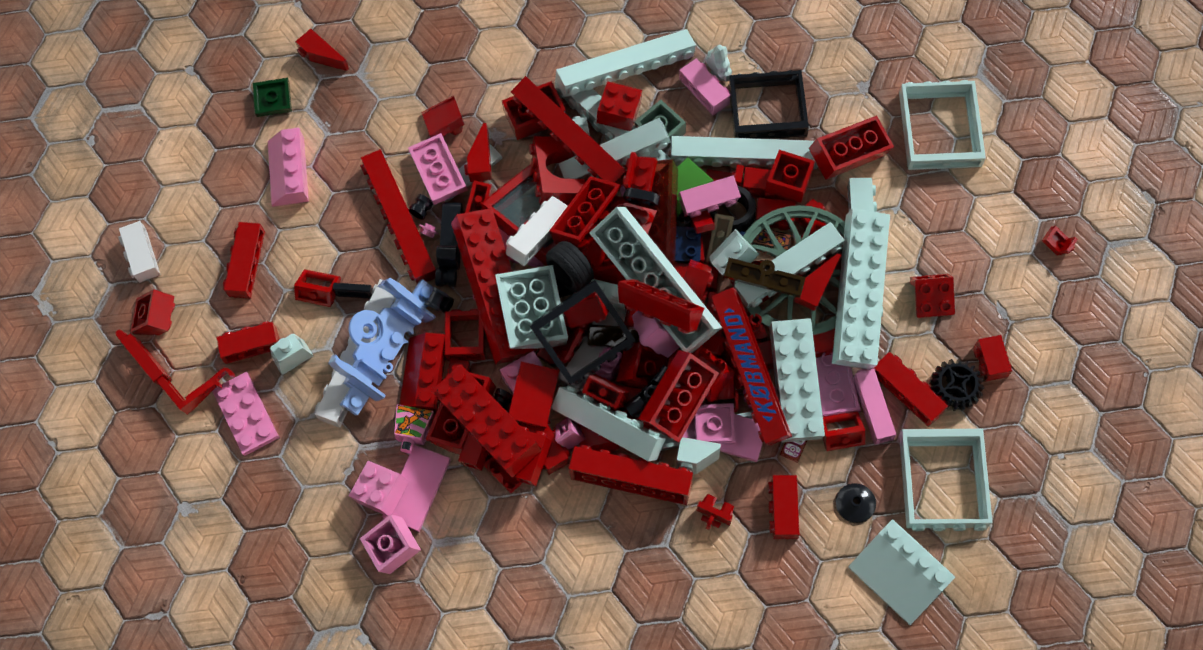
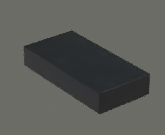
[333,283,373,299]

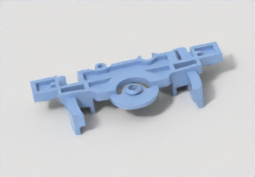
[328,278,436,416]

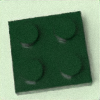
[253,78,292,117]

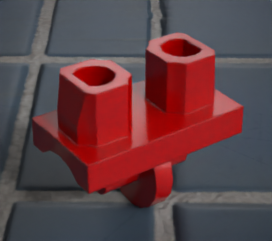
[697,494,734,530]

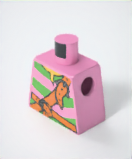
[394,405,435,453]

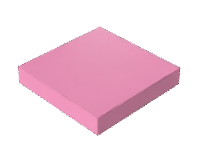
[694,403,736,444]

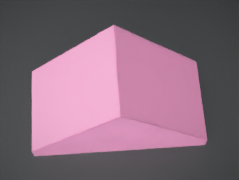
[555,417,585,450]

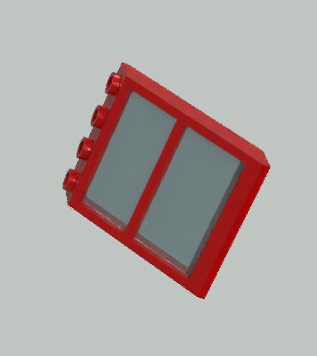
[480,164,577,266]

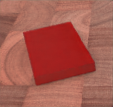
[509,361,559,428]

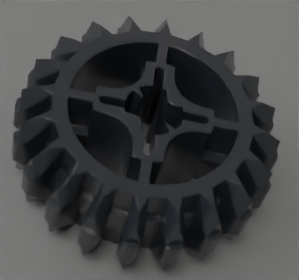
[929,359,984,412]

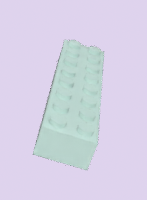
[589,207,722,353]
[832,208,890,370]

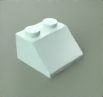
[709,229,759,282]
[676,437,721,474]

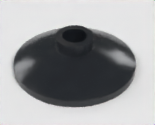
[835,483,876,523]

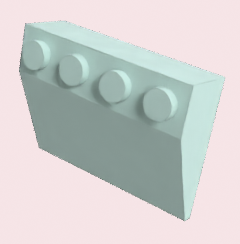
[495,265,568,349]
[848,519,955,625]

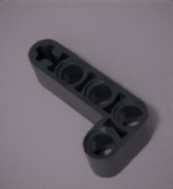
[436,203,463,270]

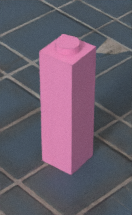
[854,369,896,445]

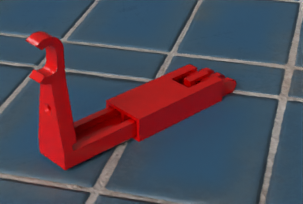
[115,329,235,415]

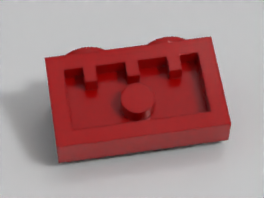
[623,152,657,191]

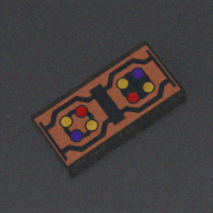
[752,229,792,250]

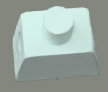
[270,334,313,375]

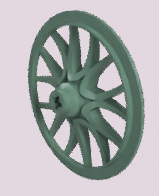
[735,205,845,335]

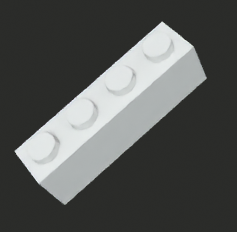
[506,196,567,266]

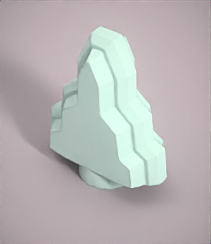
[705,45,732,82]

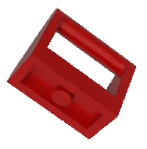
[294,269,341,307]
[823,411,865,451]

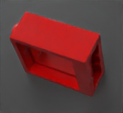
[445,309,486,361]

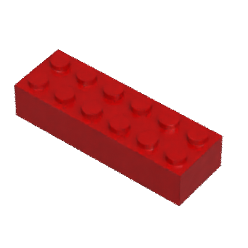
[431,364,542,478]
[569,445,693,506]

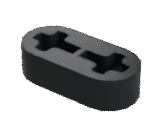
[623,188,660,207]

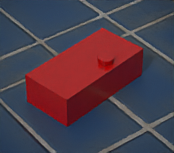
[808,115,894,180]

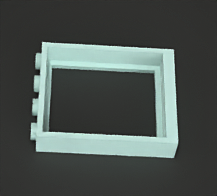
[899,80,986,170]
[899,428,993,531]

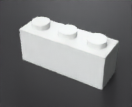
[118,221,161,283]

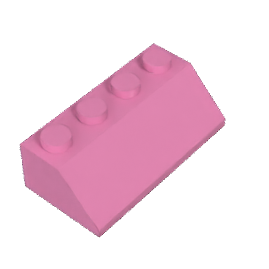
[268,128,309,207]

